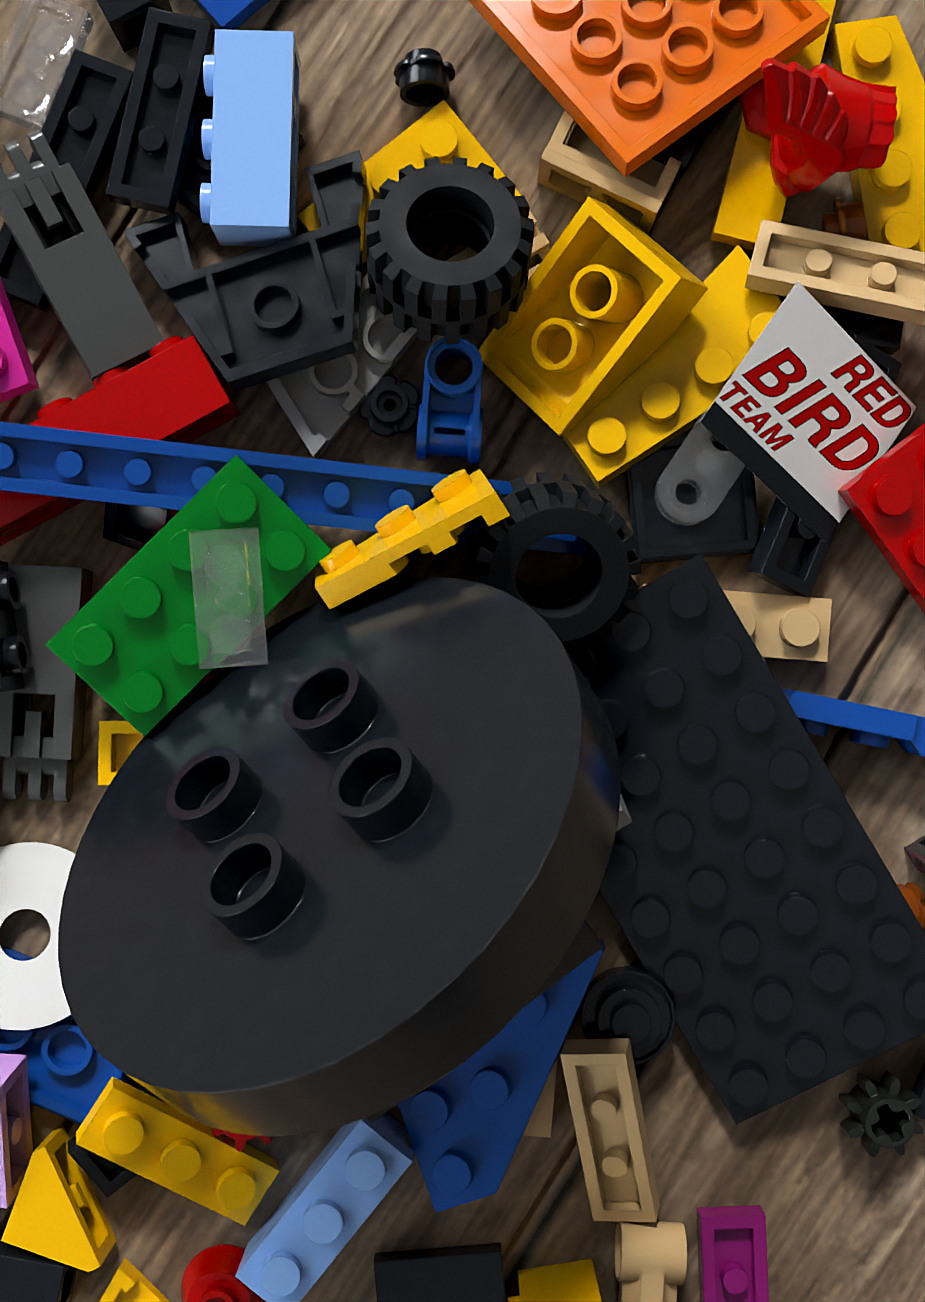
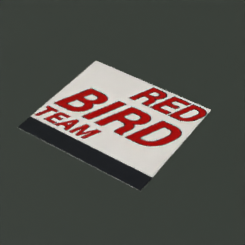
[700,281,917,543]

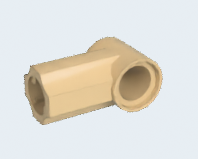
[614,1221,687,1302]

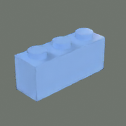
[200,29,301,247]
[235,1112,414,1302]

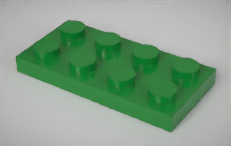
[45,454,332,737]

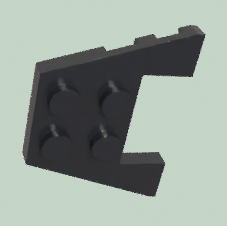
[125,150,367,392]

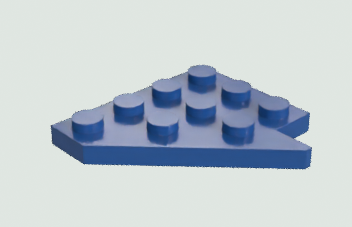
[398,939,606,1213]

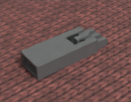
[0,129,164,382]
[0,564,93,802]

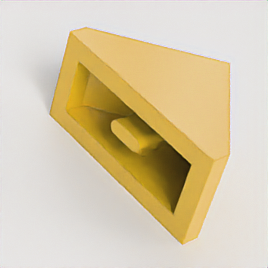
[1,1126,117,1272]

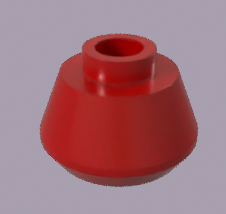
[181,1244,266,1302]

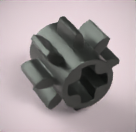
[838,1070,924,1157]

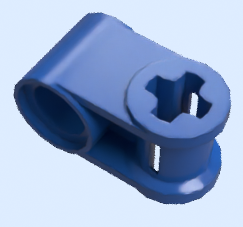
[416,337,483,465]

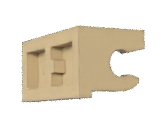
[537,110,682,234]

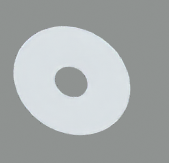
[0,842,76,1030]

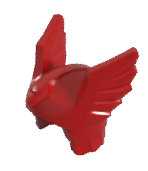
[738,58,898,197]

